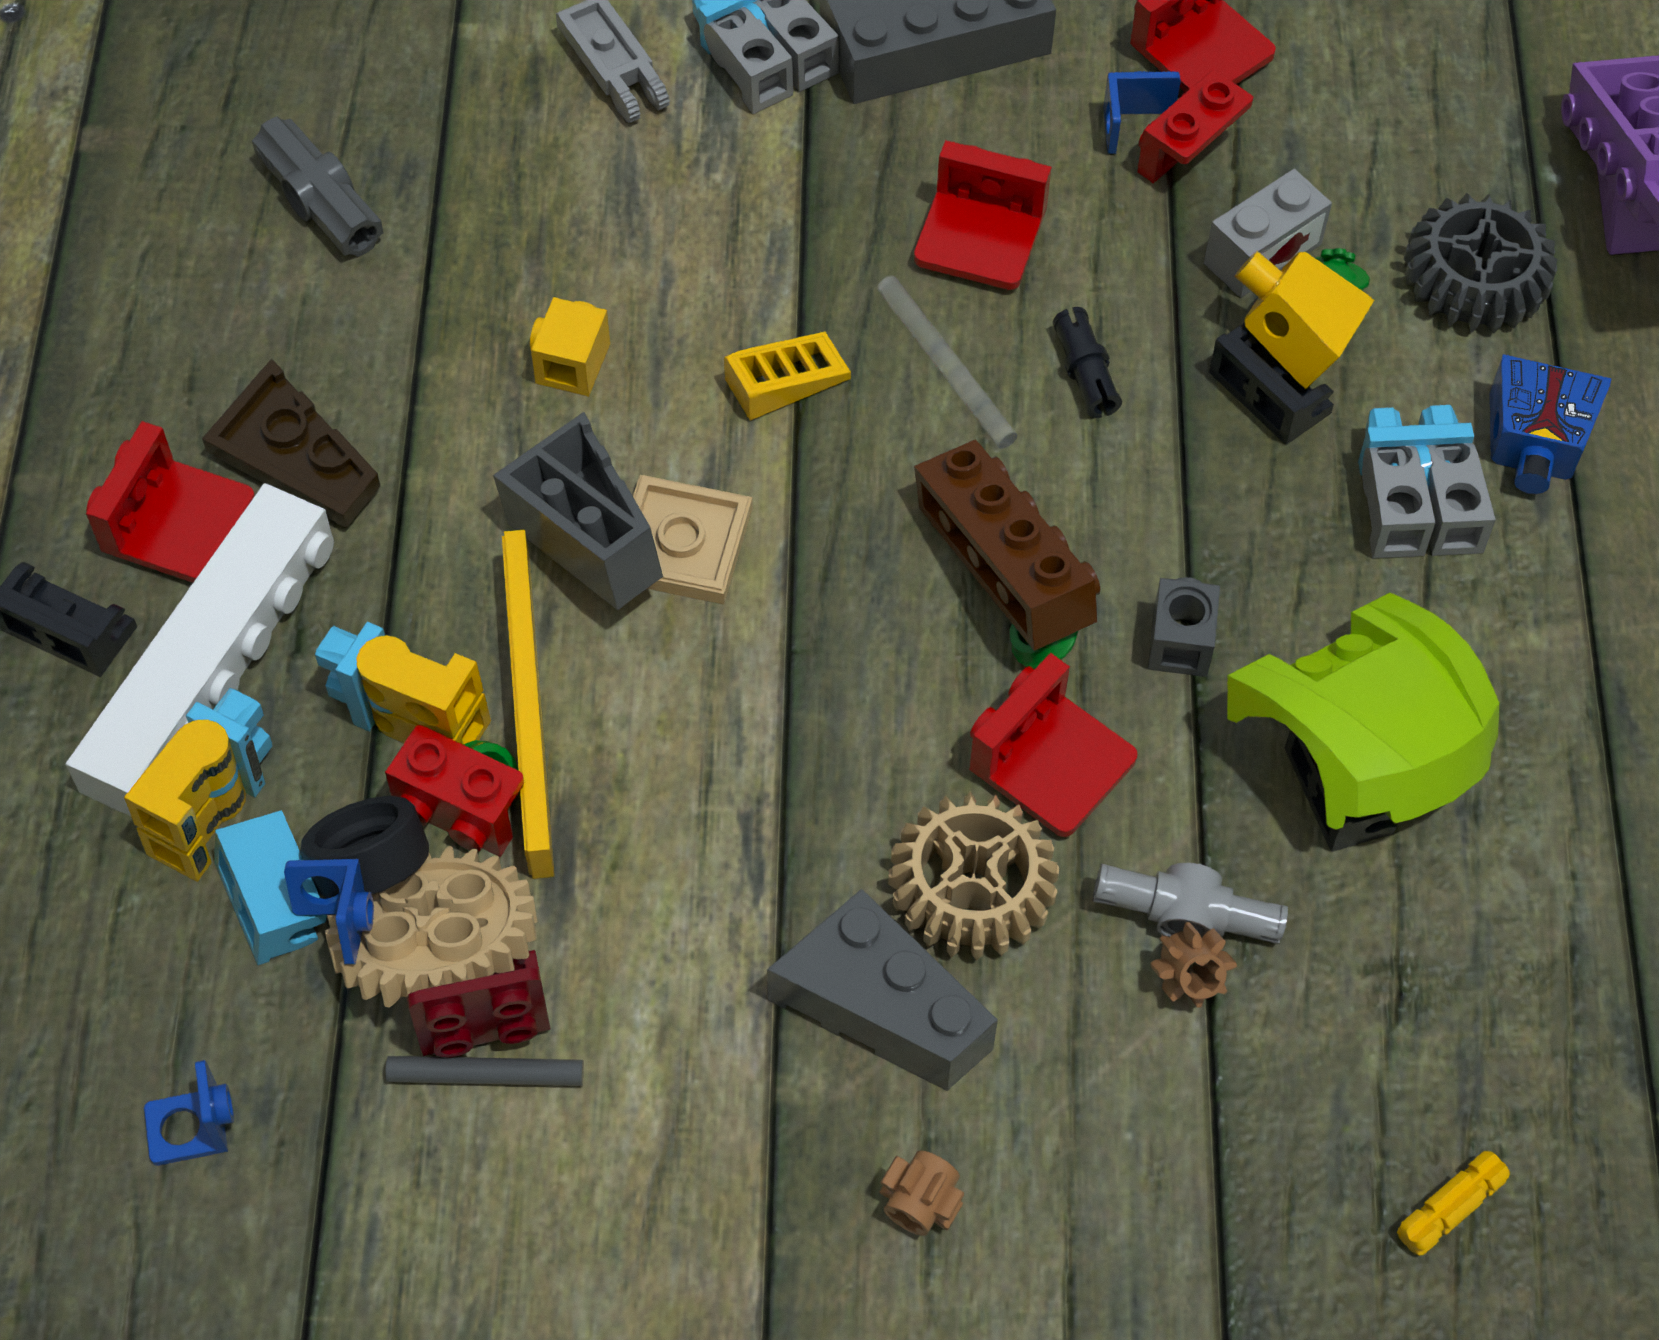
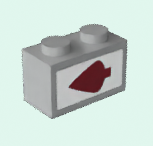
[1204,168,1332,298]

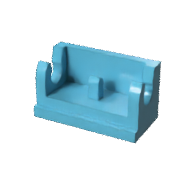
[214,810,327,965]

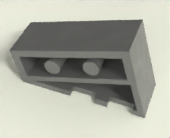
[493,412,663,610]
[767,889,998,1091]

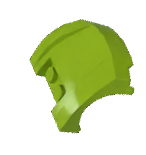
[1227,593,1500,830]

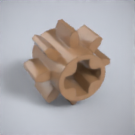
[1150,922,1237,1008]
[880,1151,964,1236]

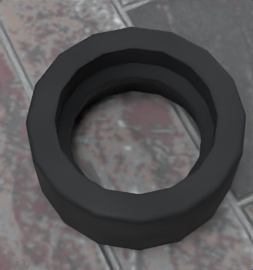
[300,796,429,898]

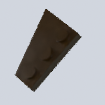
[202,358,381,528]

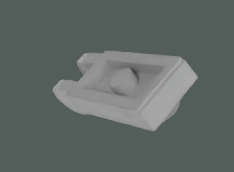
[555,0,670,123]

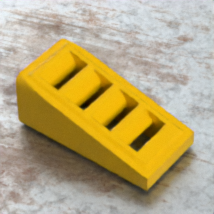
[724,332,851,420]

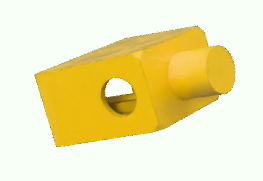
[1234,251,1375,389]

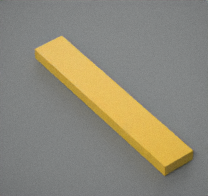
[502,530,555,879]

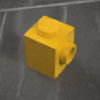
[530,297,610,397]

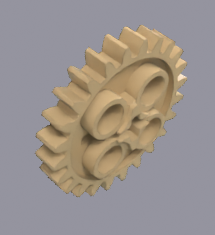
[325,846,538,1007]

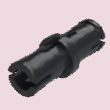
[1053,307,1122,418]

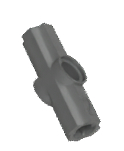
[252,116,384,257]

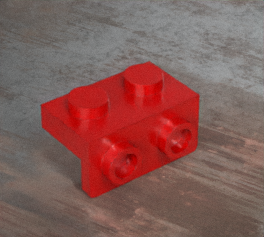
[1137,69,1253,184]
[385,725,524,857]

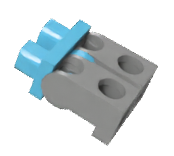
[692,0,839,114]
[1358,405,1496,559]

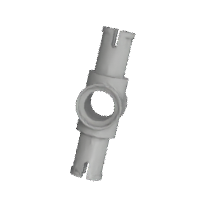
[1092,863,1288,944]

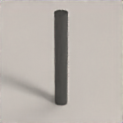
[386,1056,584,1086]

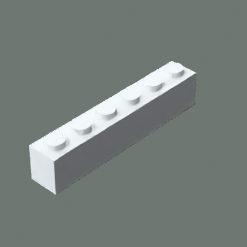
[66,483,334,817]

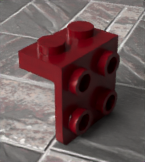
[407,950,551,1057]

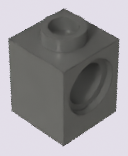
[1148,577,1220,677]

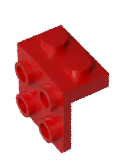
[1130,0,1276,92]
[914,140,1052,290]
[86,421,255,583]
[969,653,1137,837]

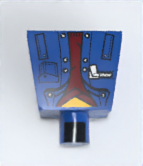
[1489,354,1611,494]

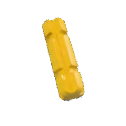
[1397,1151,1510,1256]

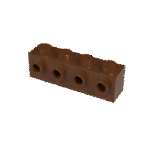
[914,439,1101,651]

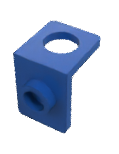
[1103,71,1181,154]
[284,859,374,965]
[144,1060,234,1166]

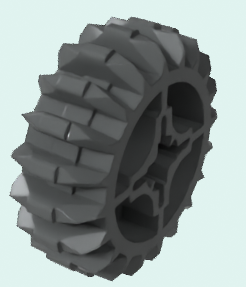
[1404,193,1558,334]

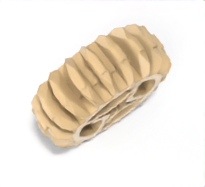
[888,791,1059,961]

